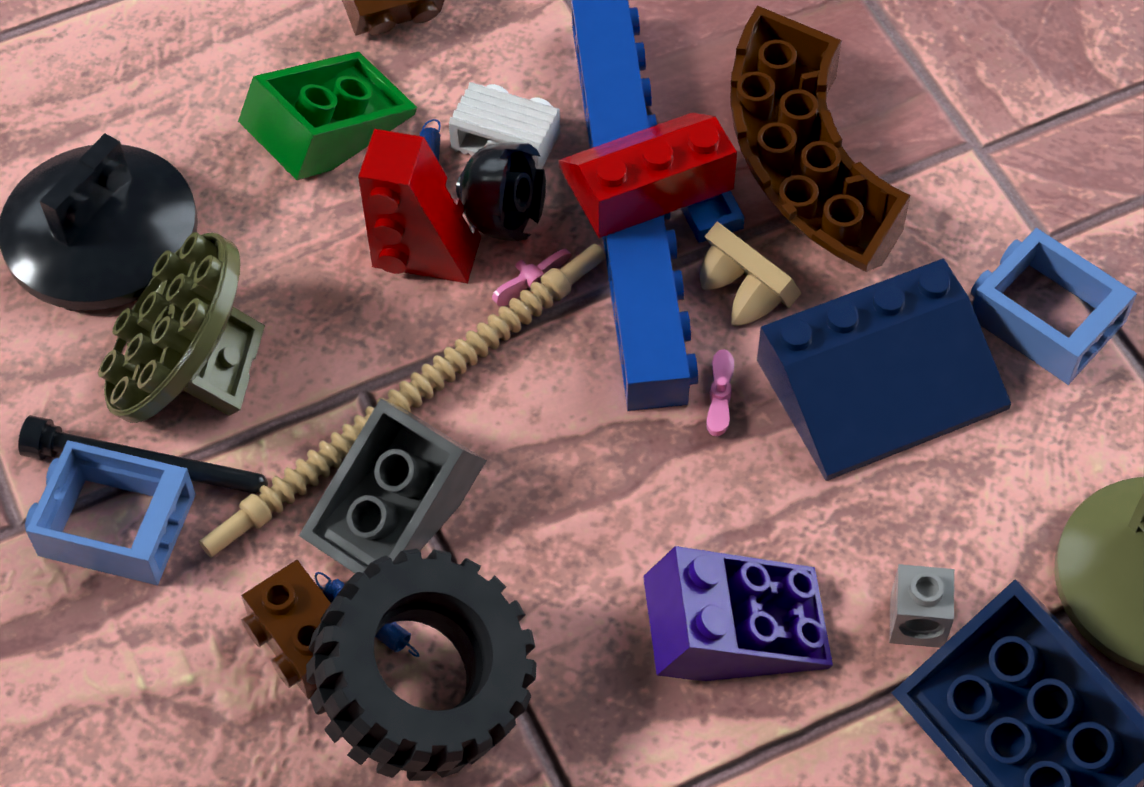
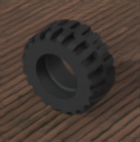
[306,549,537,781]

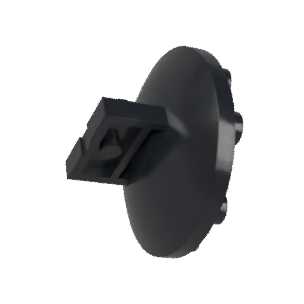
[0,133,198,311]

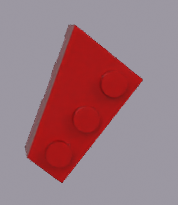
[358,129,481,284]

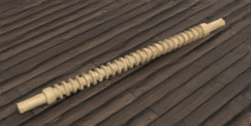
[199,244,606,558]

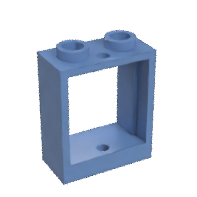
[970,228,1137,385]
[25,440,196,586]

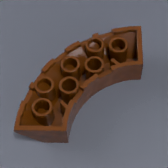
[730,5,911,272]

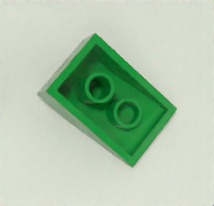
[238,51,418,180]

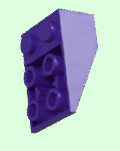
[643,546,833,681]

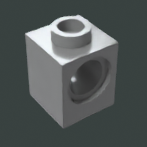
[889,564,955,648]

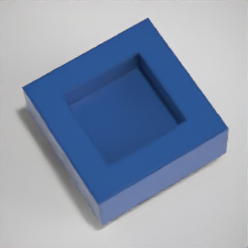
[681,190,745,243]

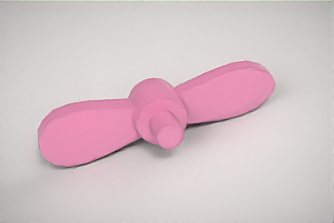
[492,249,571,307]
[706,349,734,436]

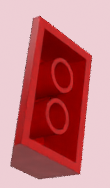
[558,113,737,238]

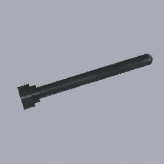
[18,415,268,494]

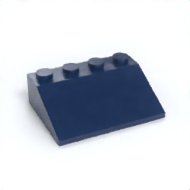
[757,258,1011,481]
[891,579,1144,787]

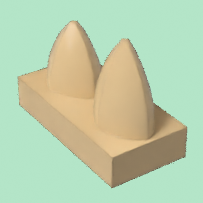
[700,221,802,326]

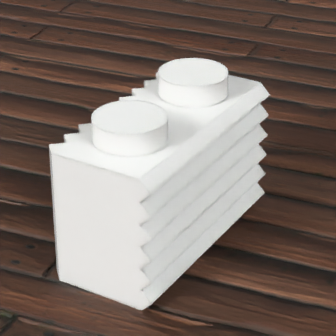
[449,82,560,169]

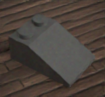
[299,398,487,573]

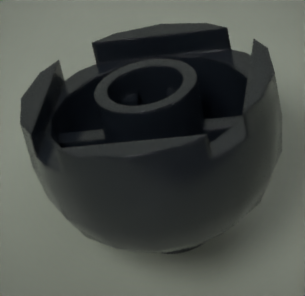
[456,142,546,241]

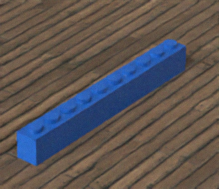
[571,0,698,411]

